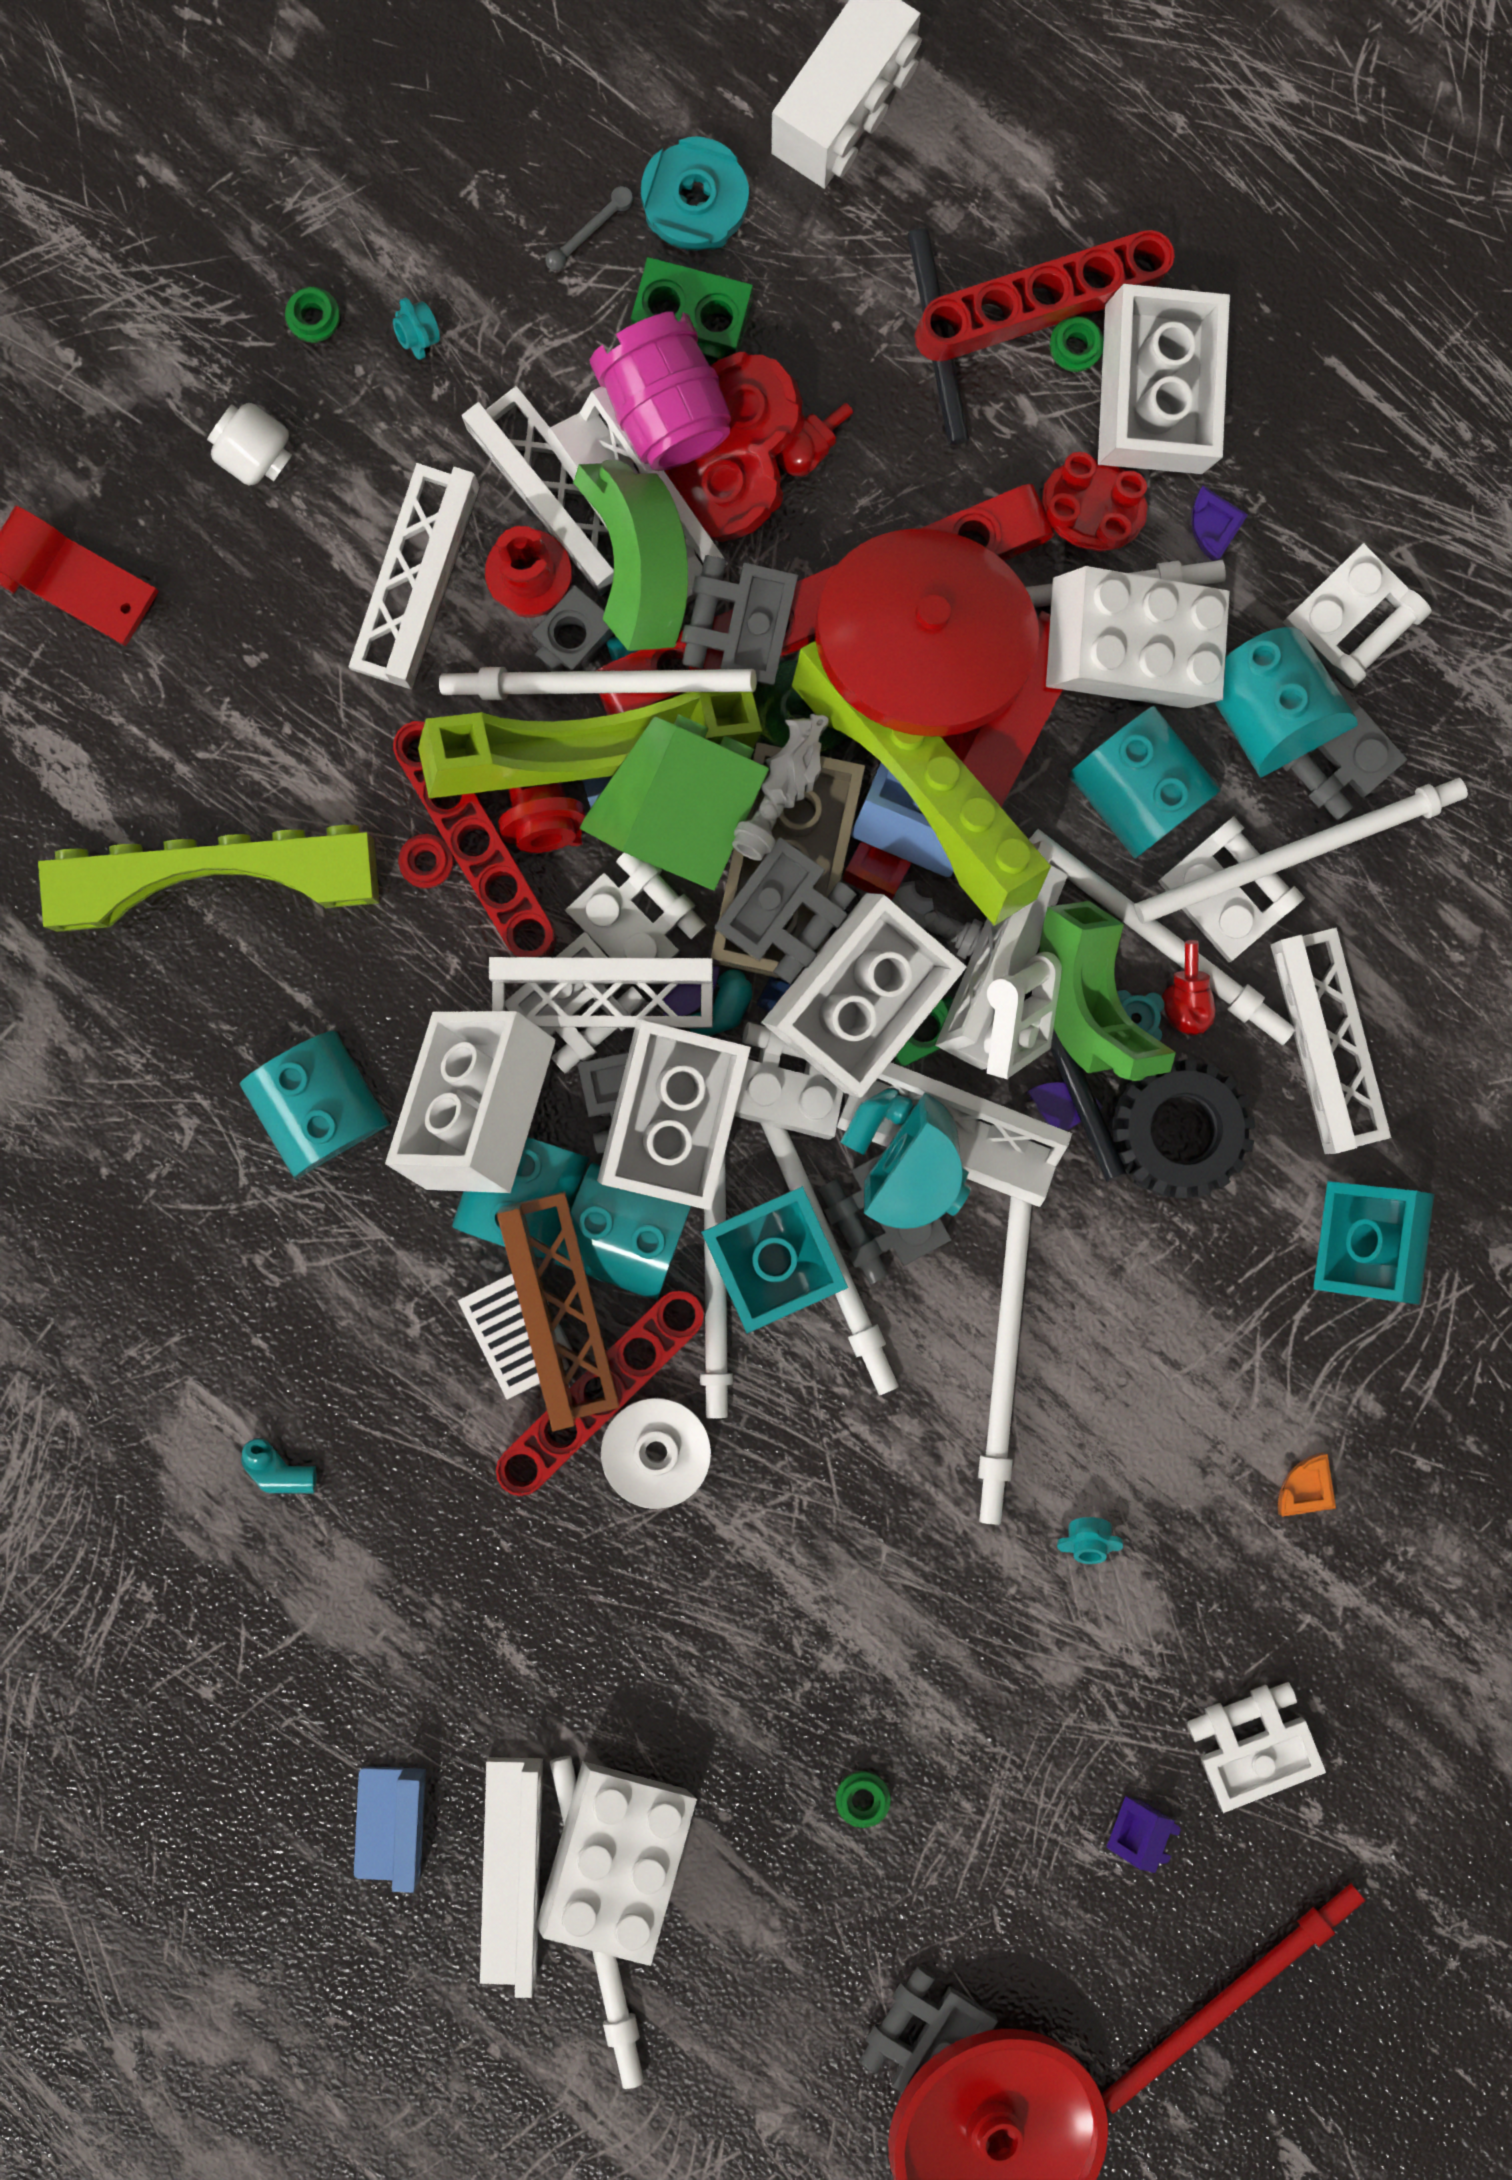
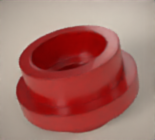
[398,834,453,889]

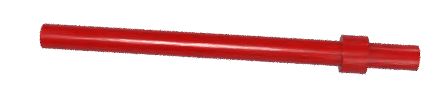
[1101,1883,1366,2114]

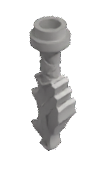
[732,714,829,860]
[840,877,983,959]

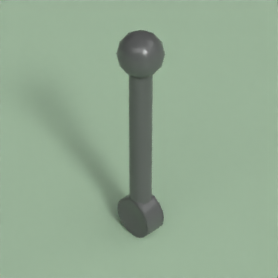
[545,186,633,271]

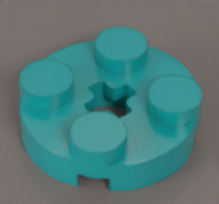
[641,137,749,251]

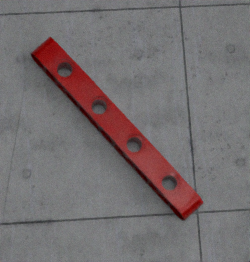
[596,484,1055,715]

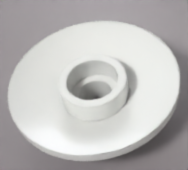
[601,1398,711,1509]

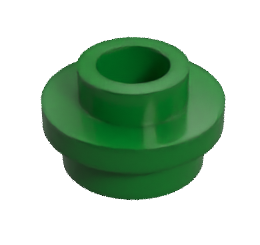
[285,287,340,343]
[1049,316,1104,372]
[836,1771,891,1828]

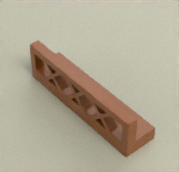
[497,1191,619,1432]

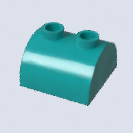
[1214,627,1358,778]
[1068,706,1222,859]
[240,1031,390,1179]
[864,1093,971,1229]
[452,1137,590,1261]
[555,1162,692,1301]
[1313,1181,1435,1305]
[701,1186,848,1333]

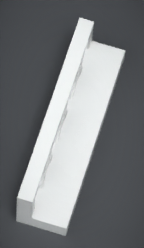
[462,386,614,597]
[544,387,728,604]
[348,463,480,690]
[935,840,1068,1070]
[1271,927,1391,1154]
[489,957,713,1028]
[837,1062,1072,1207]
[480,1757,543,1998]

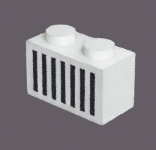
[458,1274,572,1400]

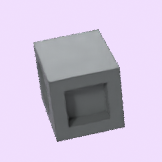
[531,585,615,672]

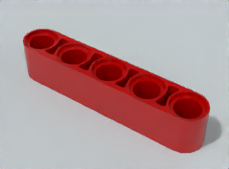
[915,230,1175,362]
[963,611,1063,807]
[393,721,557,958]
[496,1289,705,1496]

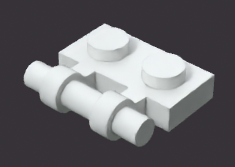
[565,853,707,989]
[505,932,646,1073]
[734,1022,843,1140]
[1186,1682,1326,1813]

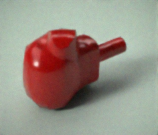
[775,403,853,476]
[1162,940,1216,1036]

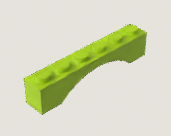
[792,641,1051,926]
[418,692,762,798]
[38,825,380,932]

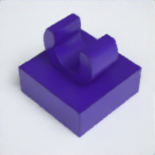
[1106,1796,1181,1873]

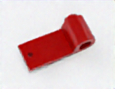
[0,505,159,646]

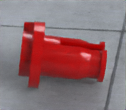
[485,526,572,618]
[498,782,586,853]

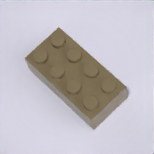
[710,743,865,981]

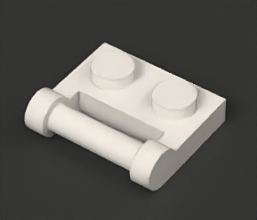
[1283,543,1431,689]
[1158,816,1305,963]
[984,952,1062,1079]

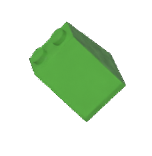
[580,714,769,891]

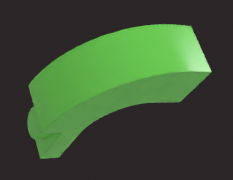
[573,460,688,651]
[1039,901,1176,1081]

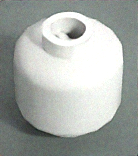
[207,403,292,485]

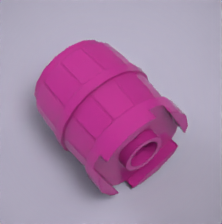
[589,312,731,471]

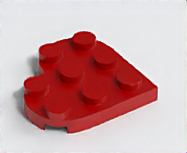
[664,352,805,542]

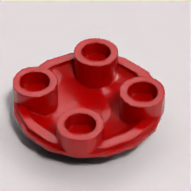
[1041,452,1148,552]

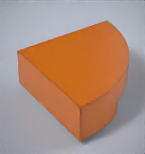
[1278,1452,1336,1517]

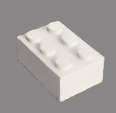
[771,0,922,189]
[1098,284,1230,474]
[1046,566,1230,708]
[761,893,967,1098]
[385,1011,556,1193]
[597,1020,751,1211]
[536,1761,697,1966]

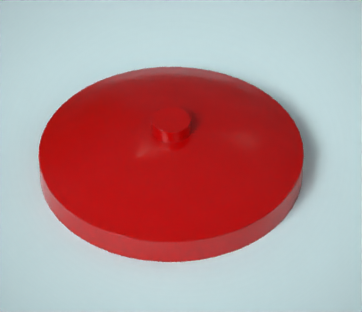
[815,529,1039,736]
[888,2029,1108,2180]

